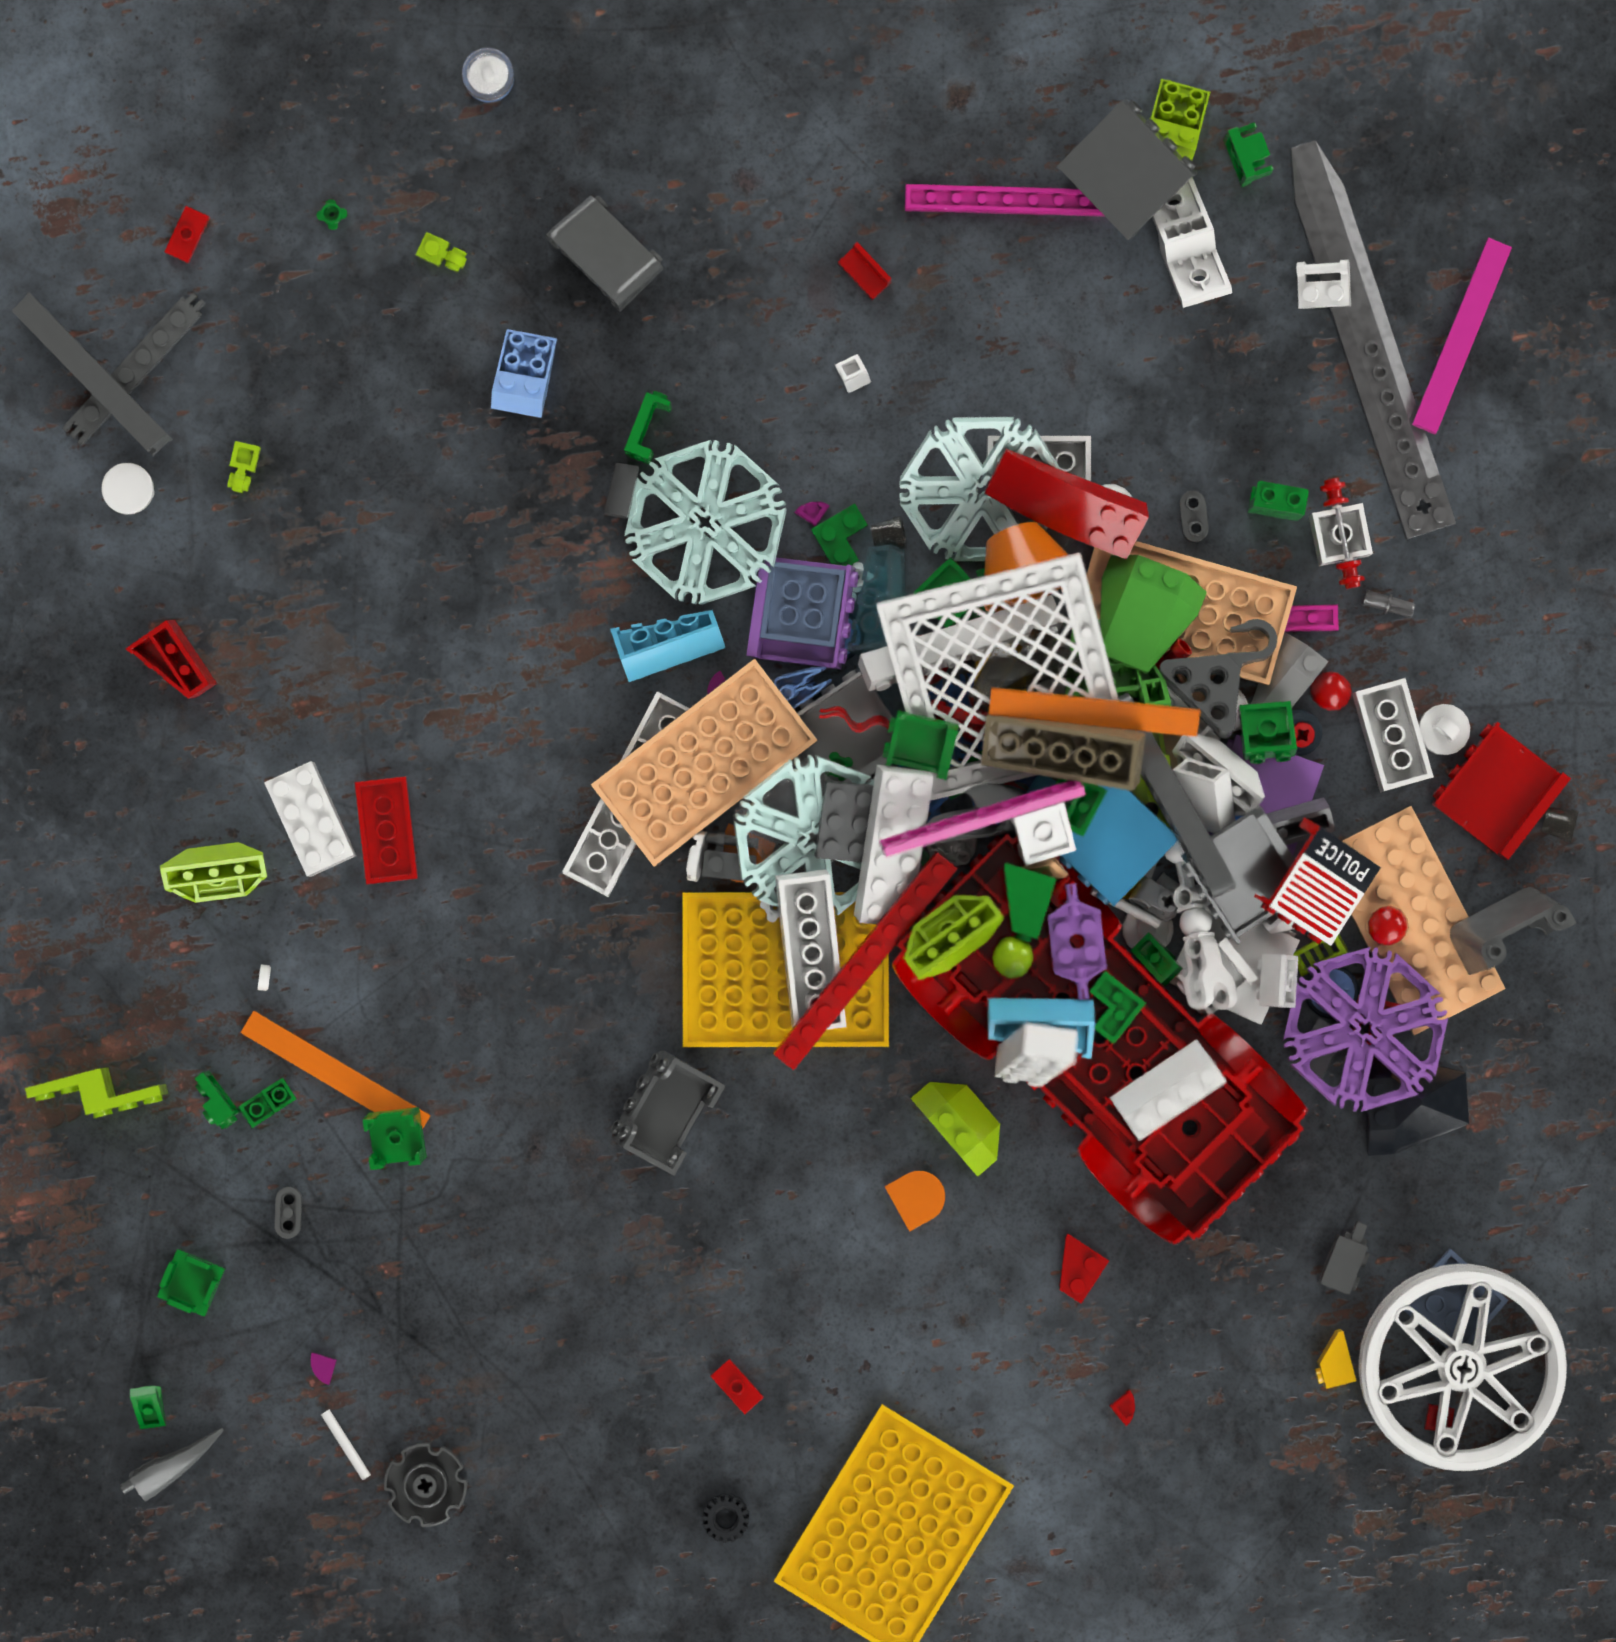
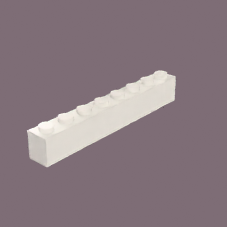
[858,595,1063,691]

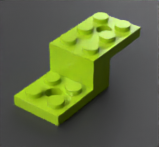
[25,1067,168,1118]

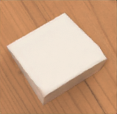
[835,354,871,393]

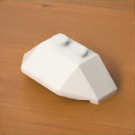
[1172,734,1265,816]

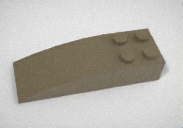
[981,714,1146,791]

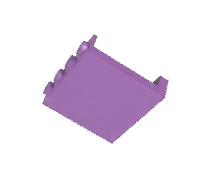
[746,557,858,670]
[1207,735,1324,856]

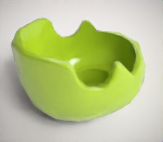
[993,936,1033,978]

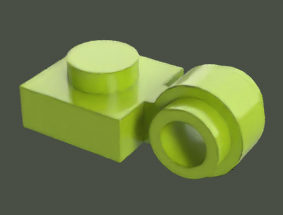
[415,232,467,272]
[228,441,261,493]

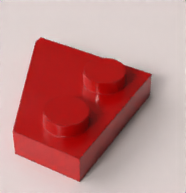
[1059,1233,1109,1304]

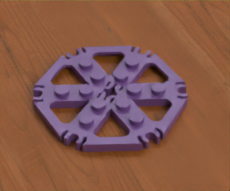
[1283,947,1448,1112]

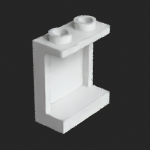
[1175,937,1258,1016]

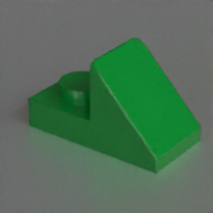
[1131,932,1183,986]
[130,1385,166,1429]

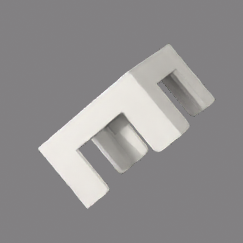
[1010,802,1076,866]

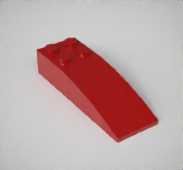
[984,449,1149,559]

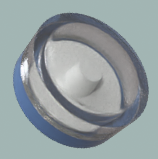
[462,48,514,102]

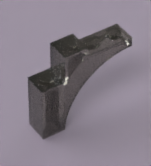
[968,628,1086,712]

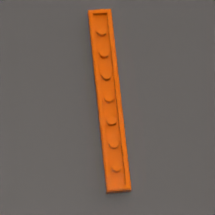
[989,687,1200,737]
[240,1011,431,1129]

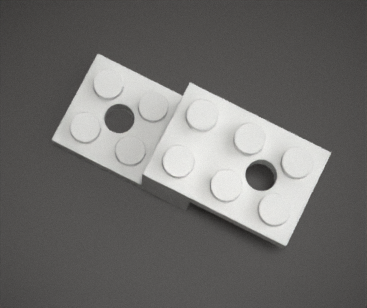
[1152,177,1232,308]

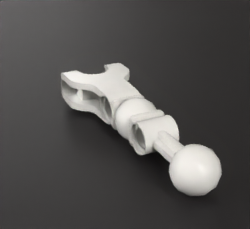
[1164,841,1237,1010]

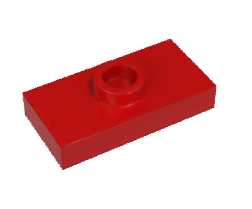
[164,206,210,264]
[710,1358,764,1415]

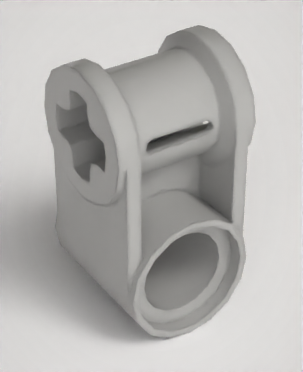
[1128,877,1178,921]

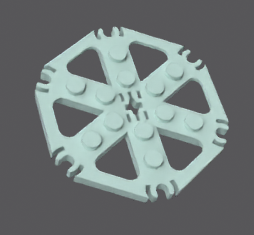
[899,417,1061,561]
[624,440,787,605]
[733,755,874,916]

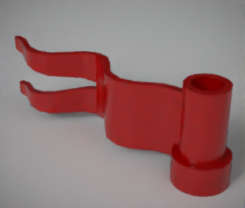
[819,706,890,733]

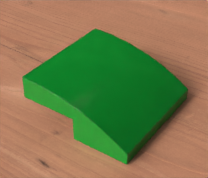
[1055,778,1108,837]

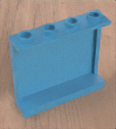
[1058,785,1178,906]

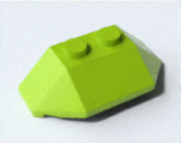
[160,842,267,903]
[904,895,1004,980]
[910,1082,1000,1177]

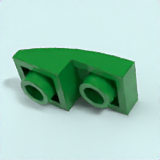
[238,1078,296,1129]

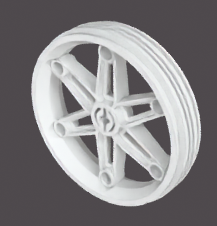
[1358,1264,1567,1471]

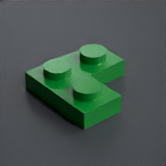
[811,503,868,566]
[1088,970,1146,1044]

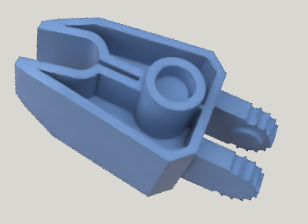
[774,666,832,709]

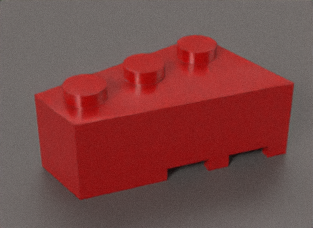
[126,620,217,699]

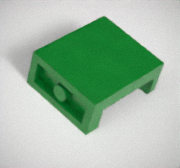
[624,391,672,465]
[1248,481,1309,521]
[882,711,959,780]

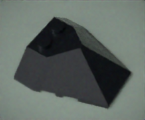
[1366,1055,1469,1156]

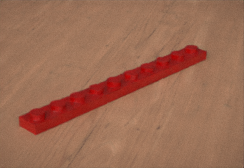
[773,851,958,1070]

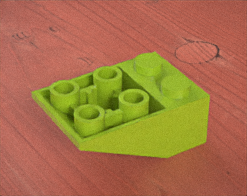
[1150,78,1210,160]

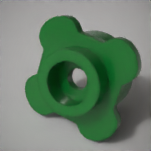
[317,199,347,230]
[824,752,853,781]

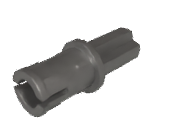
[1362,589,1415,617]

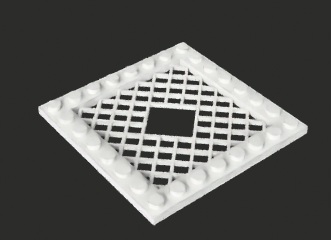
[877,553,1126,801]

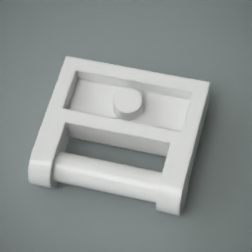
[1296,259,1351,309]

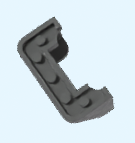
[546,195,663,312]
[1450,887,1576,975]

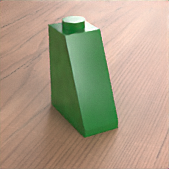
[1003,863,1056,942]

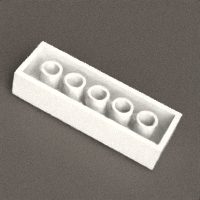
[854,764,934,924]
[775,869,846,1029]

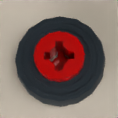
[1292,709,1322,756]

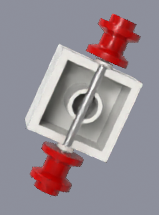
[1309,478,1373,589]

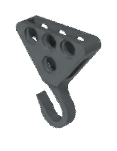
[1159,619,1277,738]

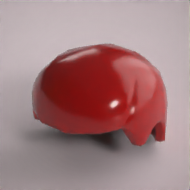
[1310,671,1352,711]
[1368,906,1409,945]

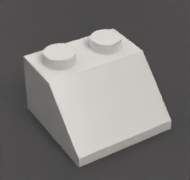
[1256,954,1298,1008]

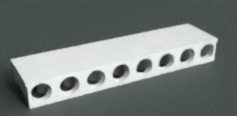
[562,692,690,897]

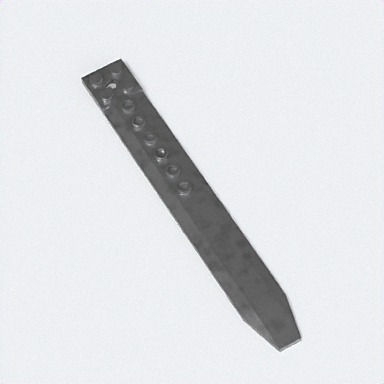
[1291,140,1456,540]

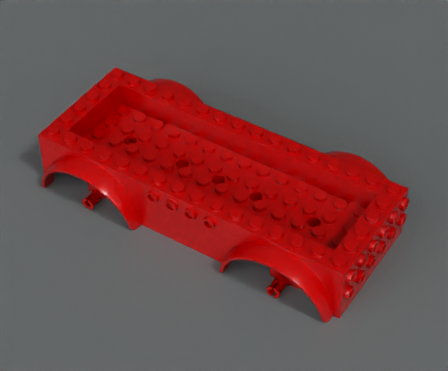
[892,834,1308,1244]

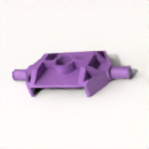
[1048,884,1107,999]

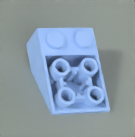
[491,329,557,418]

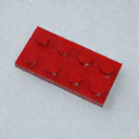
[355,776,418,885]

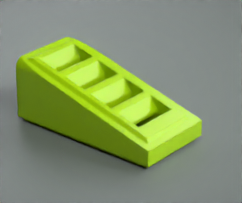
[1293,934,1348,977]

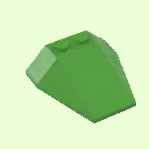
[1100,555,1207,674]

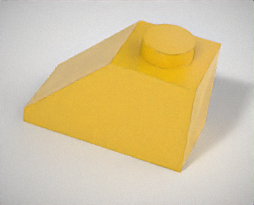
[1315,1329,1356,1389]

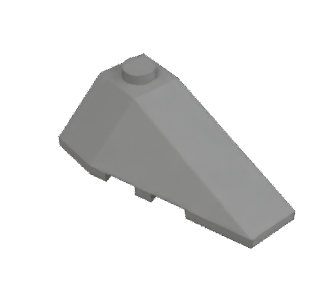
[1251,632,1329,707]

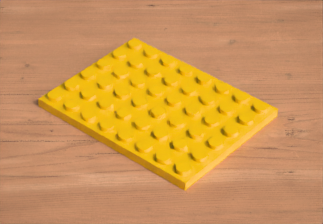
[683,892,889,1047]
[774,1404,1014,1642]

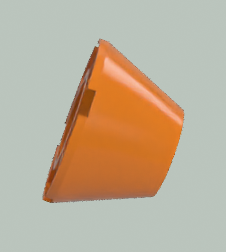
[984,522,1069,612]

